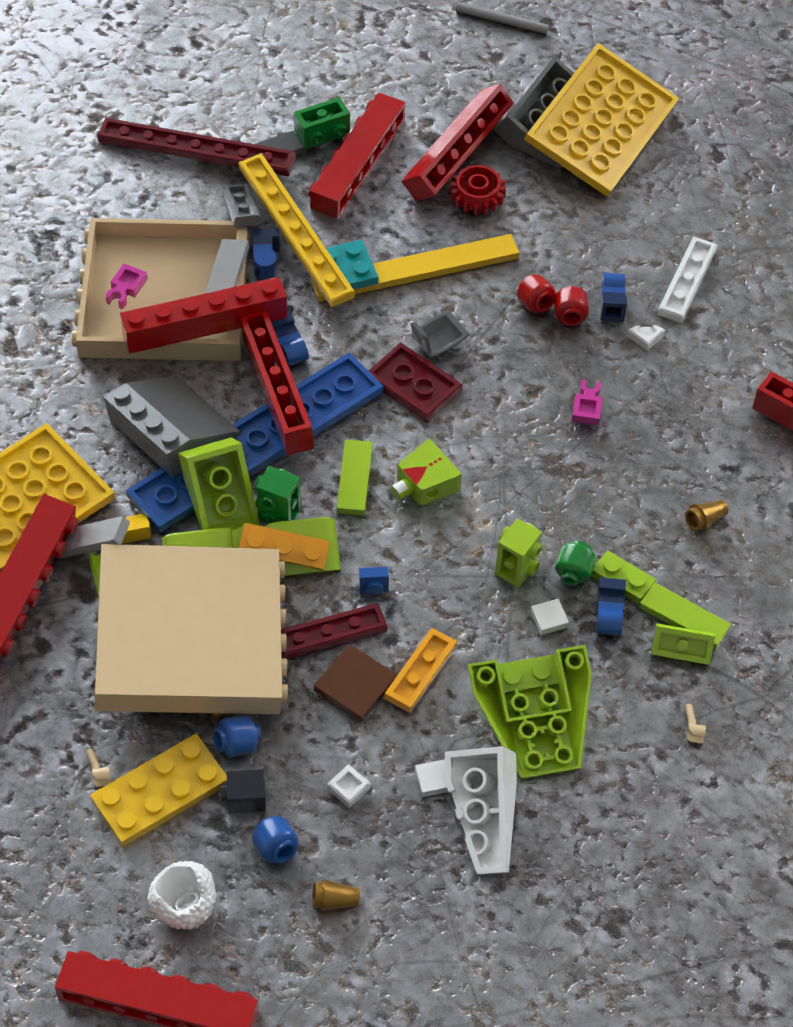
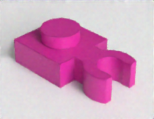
[106,263,148,309]
[571,379,603,426]

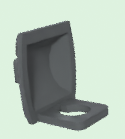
[410,310,470,358]

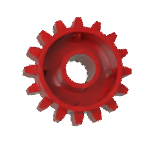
[450,165,506,215]

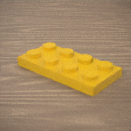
[90,733,227,847]

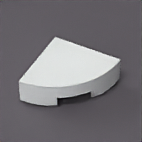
[627,325,665,351]

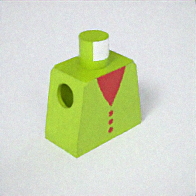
[390,438,462,506]

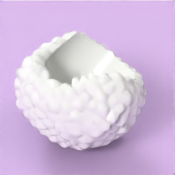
[147,861,216,930]

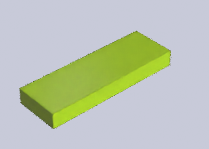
[337,439,373,516]
[639,582,731,650]

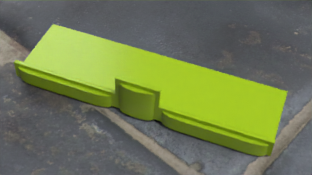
[162,517,341,576]

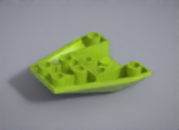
[467,645,592,779]

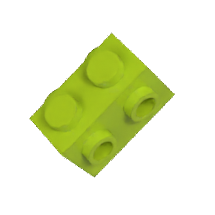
[495,518,543,588]

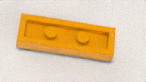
[239,523,330,571]
[385,627,457,713]

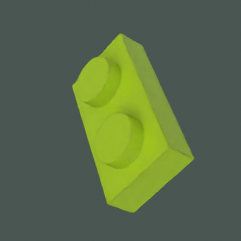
[591,550,656,605]
[651,623,715,665]

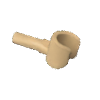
[685,704,706,744]
[86,749,111,787]

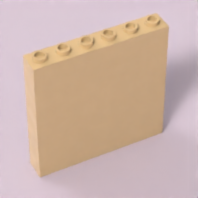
[72,218,249,361]
[95,544,288,714]

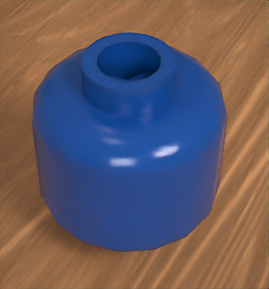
[213,715,261,757]
[252,816,299,863]

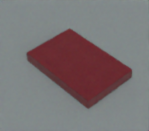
[369,342,463,423]

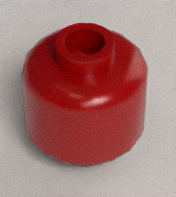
[516,274,556,314]
[554,286,589,326]

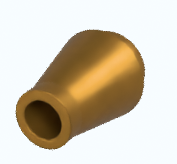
[685,499,729,531]
[312,879,360,911]

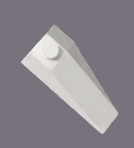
[445,746,517,875]

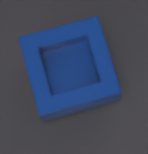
[359,567,389,595]

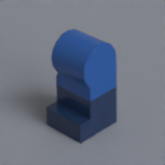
[253,228,280,280]
[600,273,627,322]
[271,312,309,366]
[596,577,626,636]

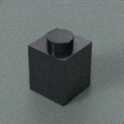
[221,769,266,814]

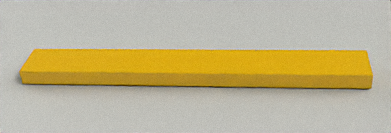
[239,153,355,308]
[311,234,520,302]

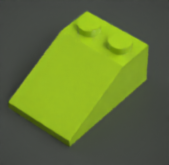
[178,437,260,530]

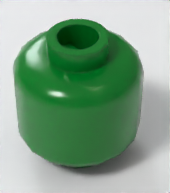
[555,540,597,586]

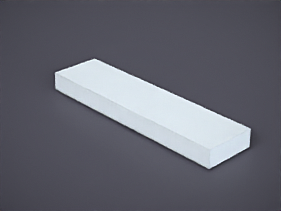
[657,236,718,323]

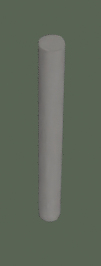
[455,2,549,34]

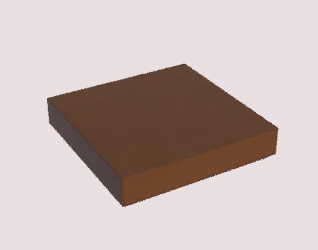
[313,644,397,722]

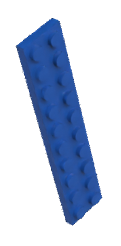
[126,352,384,533]

